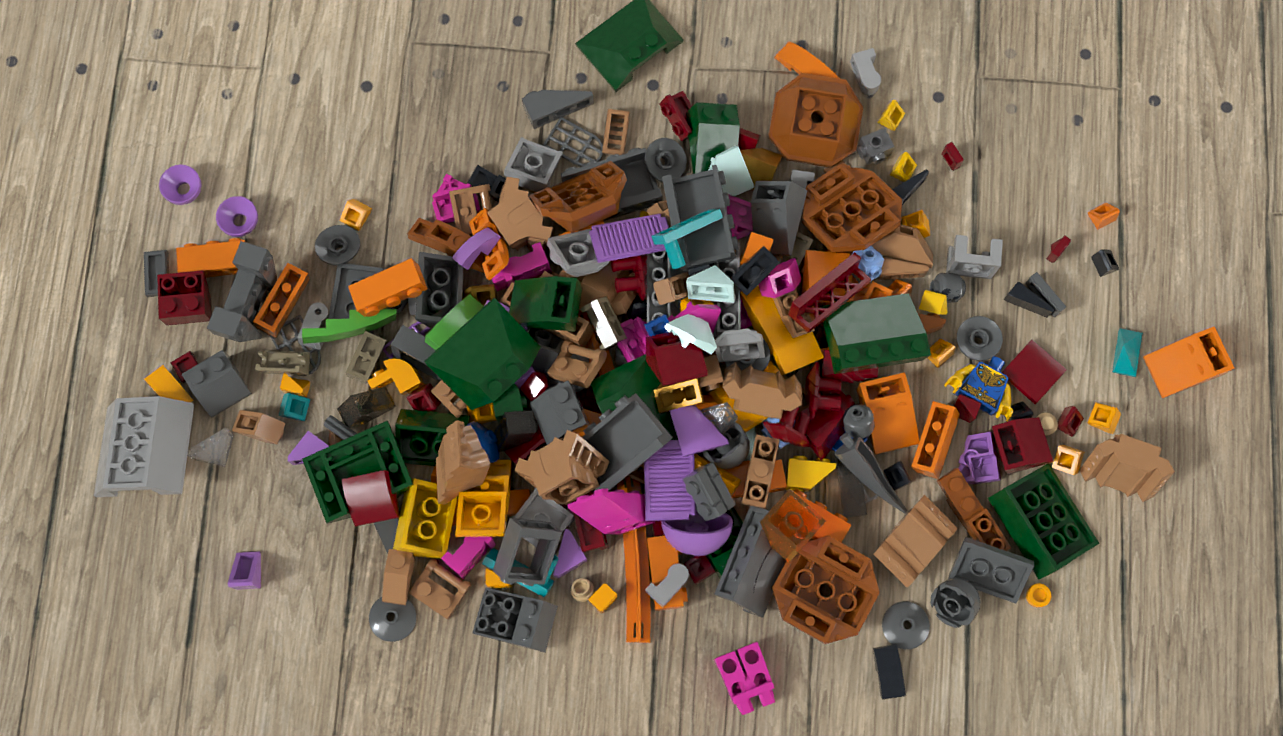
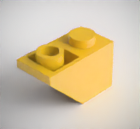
[785,456,836,492]

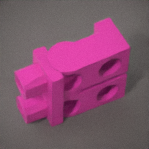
[492,242,551,292]
[441,536,496,579]
[713,642,775,715]

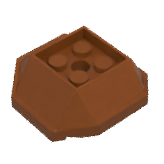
[768,73,863,168]
[528,161,627,233]
[802,163,902,253]
[772,536,880,644]

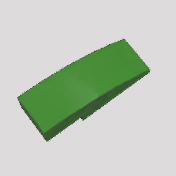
[425,294,484,351]

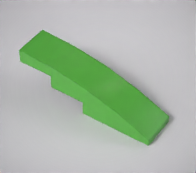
[302,309,396,344]

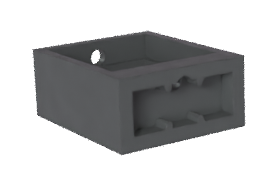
[391,325,441,382]
[493,518,562,586]

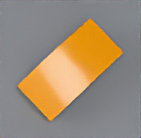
[144,365,194,403]

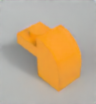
[367,359,425,395]

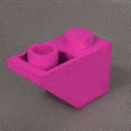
[758,258,802,298]

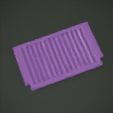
[589,214,669,263]
[644,440,696,521]

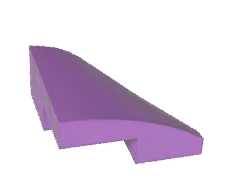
[670,405,729,457]
[958,432,1001,484]

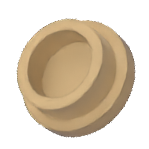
[1037,413,1058,436]
[571,578,595,602]

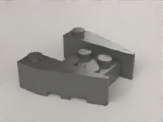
[207,241,277,342]

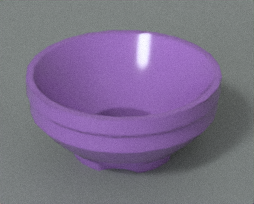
[159,164,202,205]
[216,196,258,237]

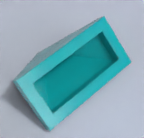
[1112,328,1143,377]

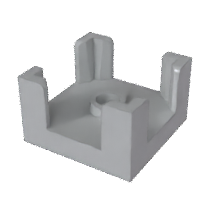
[946,235,1003,279]
[514,488,575,548]

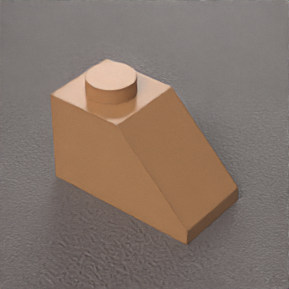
[232,410,285,445]
[382,549,416,606]

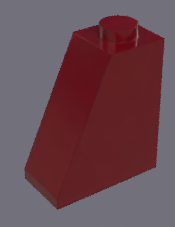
[795,391,855,460]

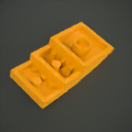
[740,285,824,375]
[455,460,512,537]

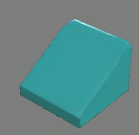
[279,393,311,421]

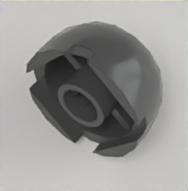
[702,422,750,470]
[930,578,980,628]

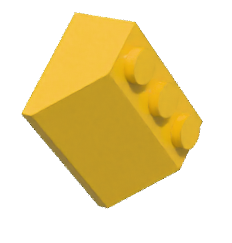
[393,478,457,558]

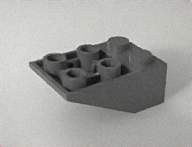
[751,181,807,256]
[472,587,558,653]

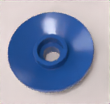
[467,421,500,463]

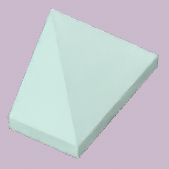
[686,265,735,303]

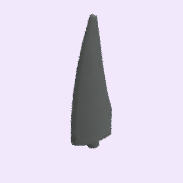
[834,433,907,514]

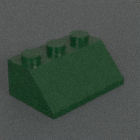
[395,409,470,466]

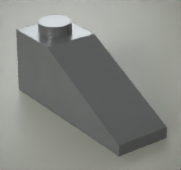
[522,90,594,129]

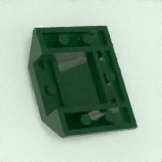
[575,0,684,92]
[424,297,541,410]
[591,354,678,440]
[302,420,413,524]

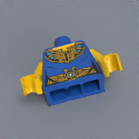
[944,356,1013,422]

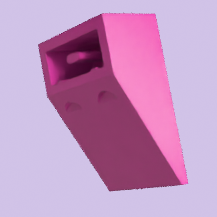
[567,489,655,535]

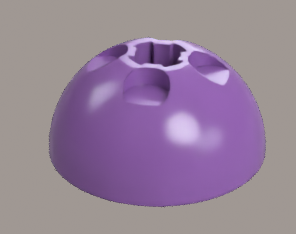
[661,510,733,556]

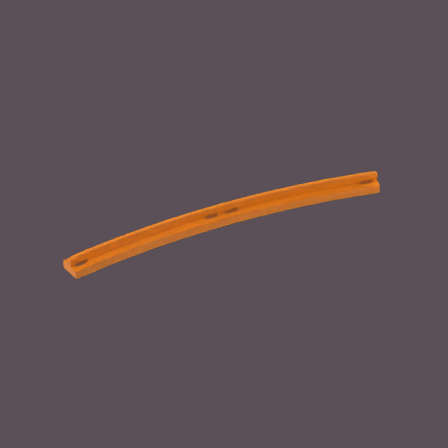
[578,310,650,643]

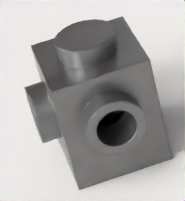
[857,128,895,165]

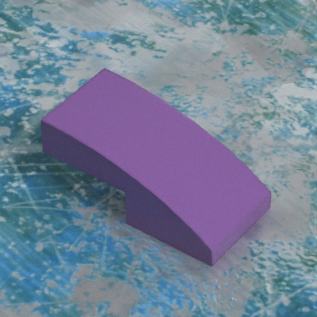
[452,227,501,270]

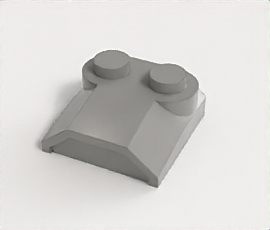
[504,137,562,192]
[547,229,609,277]
[715,329,765,363]

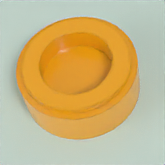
[1026,583,1052,608]

